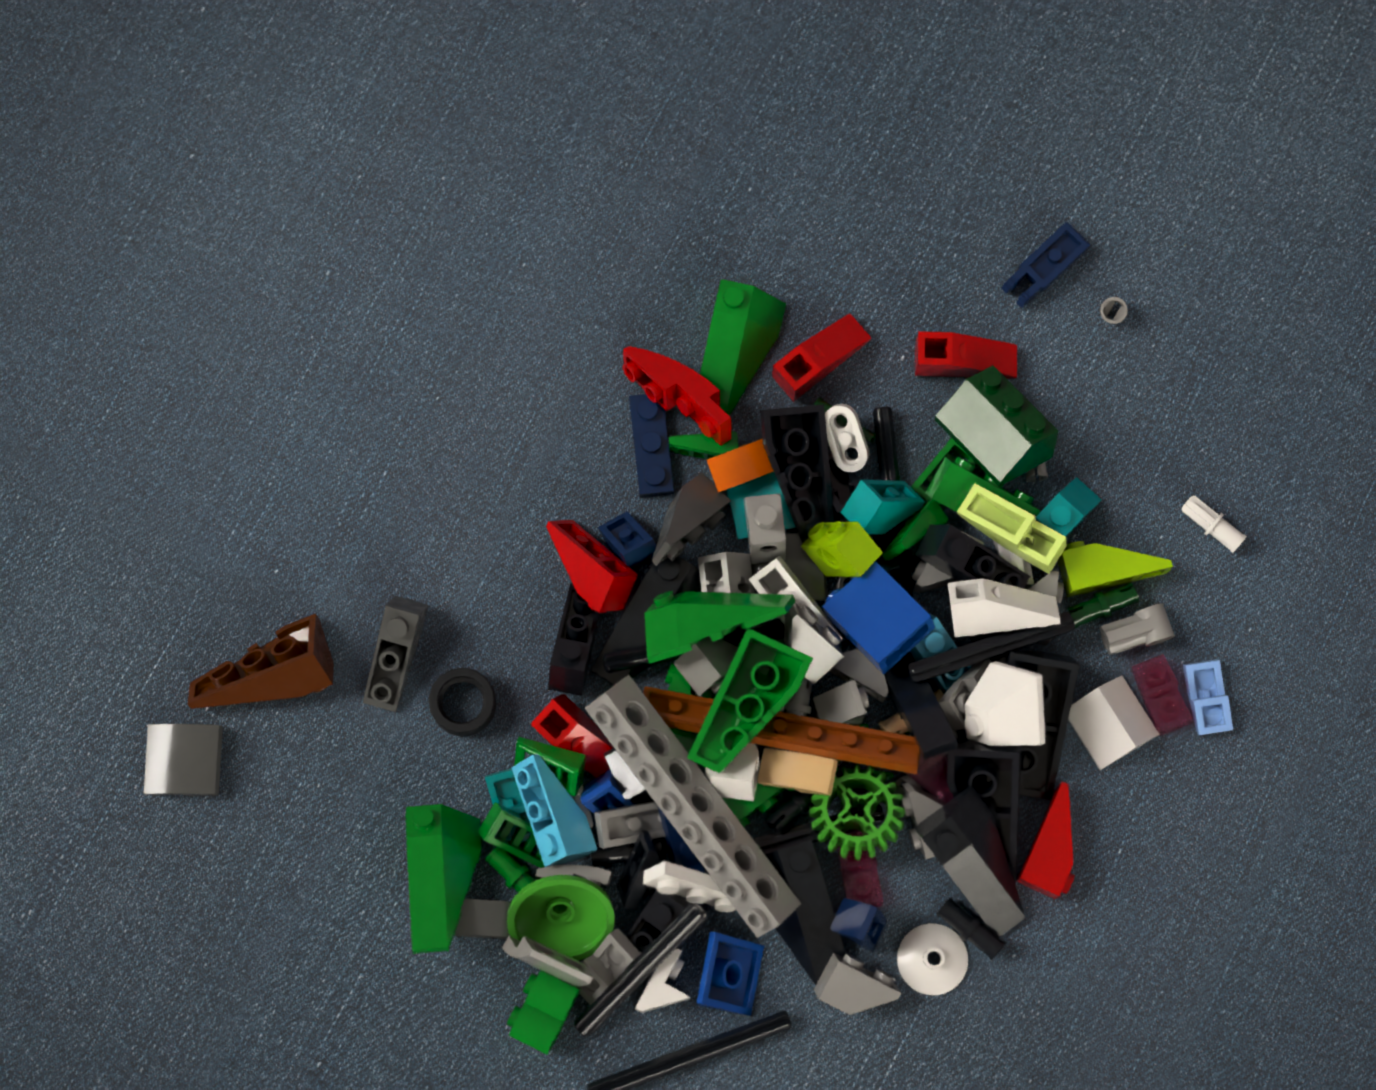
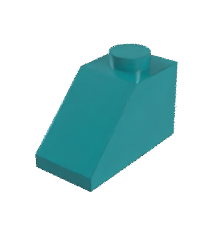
[1035,477,1102,538]
[841,480,925,534]

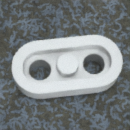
[825,404,869,472]

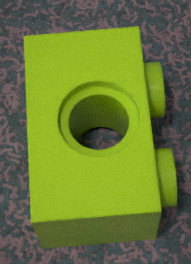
[801,522,883,577]

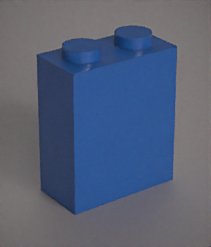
[822,561,935,675]

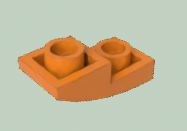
[706,438,773,493]

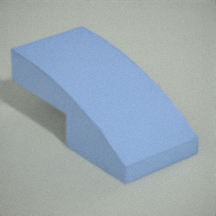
[1183,659,1233,735]

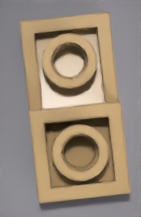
[757,748,838,796]

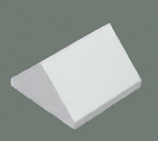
[1068,675,1160,770]

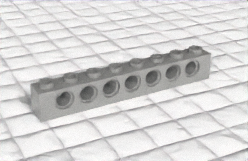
[585,675,801,938]

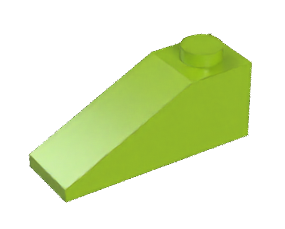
[1057,541,1173,597]

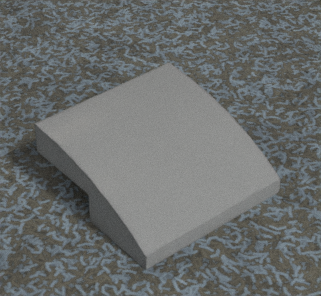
[502,936,594,986]

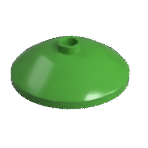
[507,875,615,961]

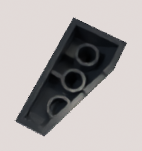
[765,840,846,985]

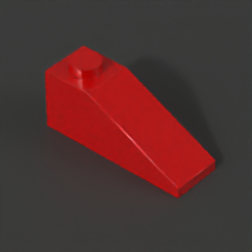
[546,520,638,613]
[1016,782,1075,899]

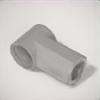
[1100,603,1175,655]

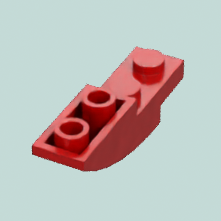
[622,346,731,446]

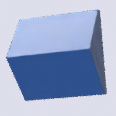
[696,931,764,1016]

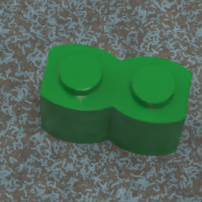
[506,970,581,1055]

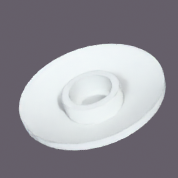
[897,924,968,995]

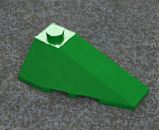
[645,591,796,663]
[687,628,813,774]

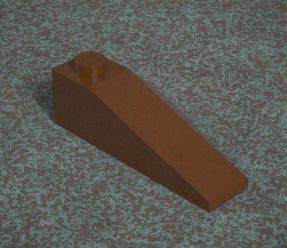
[187,613,334,709]

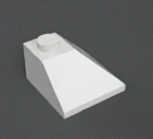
[965,661,1045,746]

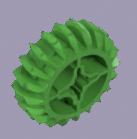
[809,764,906,860]

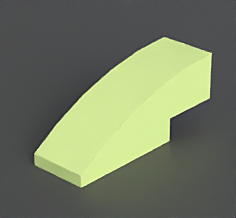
[957,483,1067,574]

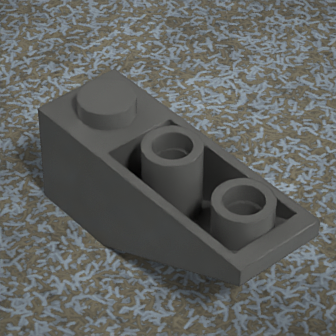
[652,473,731,566]
[363,595,428,712]

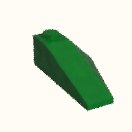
[700,279,786,416]
[406,804,482,954]

